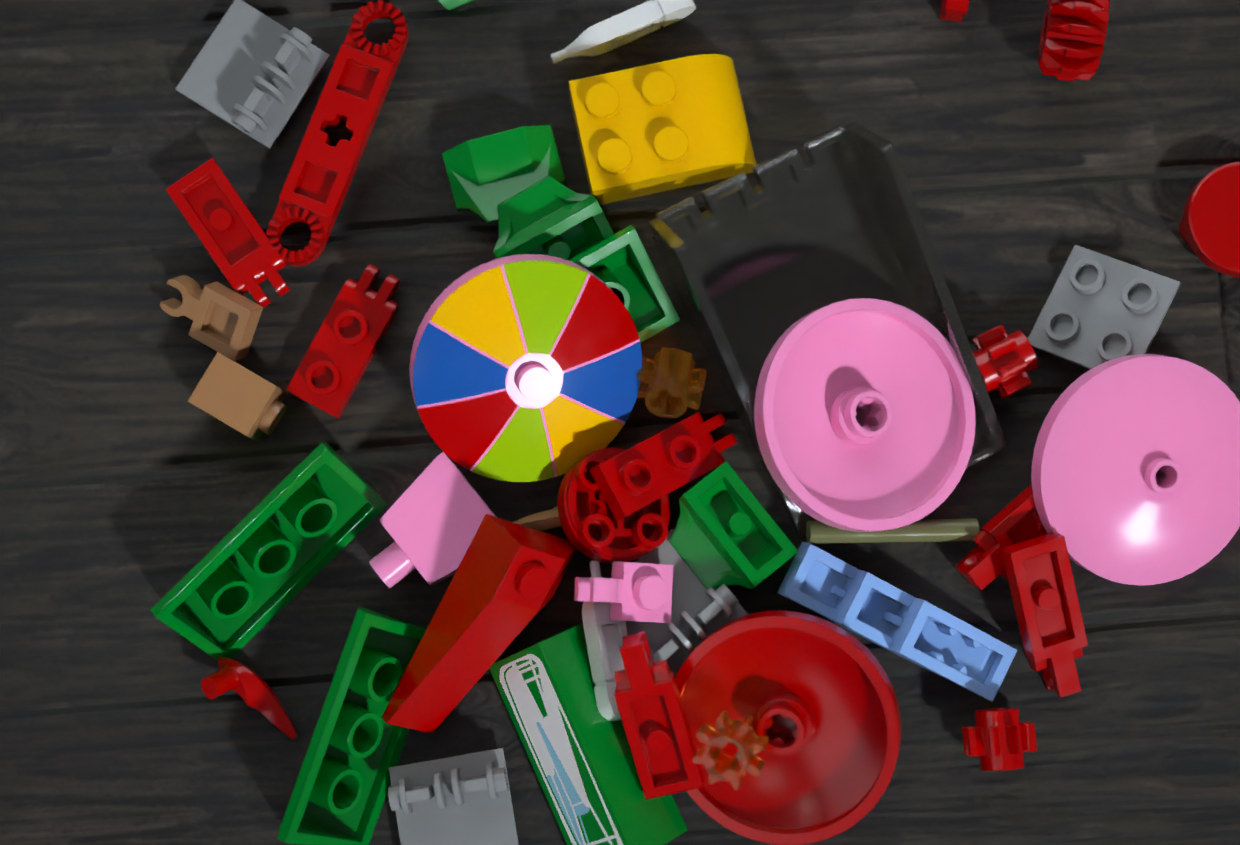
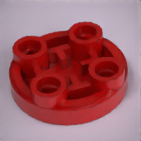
[1179,162,1240,278]
[557,448,670,564]

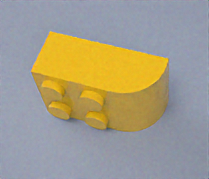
[568,54,757,205]

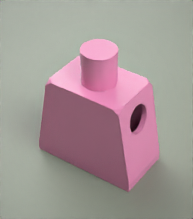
[369,452,496,588]

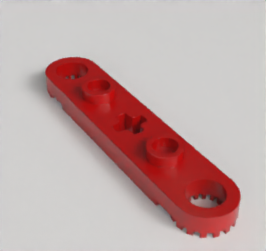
[266,0,409,266]

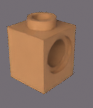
[188,352,287,441]

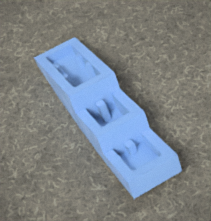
[777,541,1017,702]

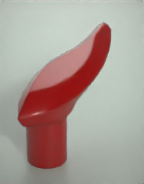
[201,657,298,740]

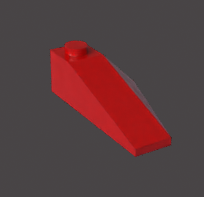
[381,514,577,733]

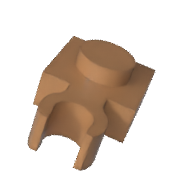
[160,275,263,361]

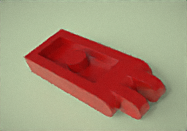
[166,158,290,308]
[286,264,400,419]
[590,412,738,521]

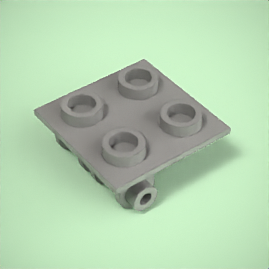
[175,0,331,149]
[1028,245,1181,369]
[625,529,749,677]
[388,748,519,845]

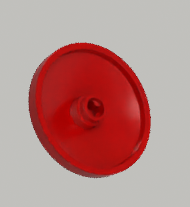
[675,611,901,845]

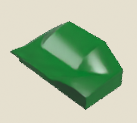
[442,125,565,223]
[493,176,614,260]
[669,461,799,590]

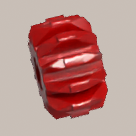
[1038,0,1110,82]

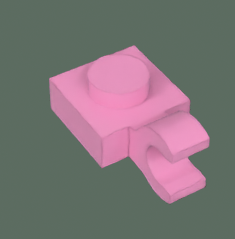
[574,562,673,623]

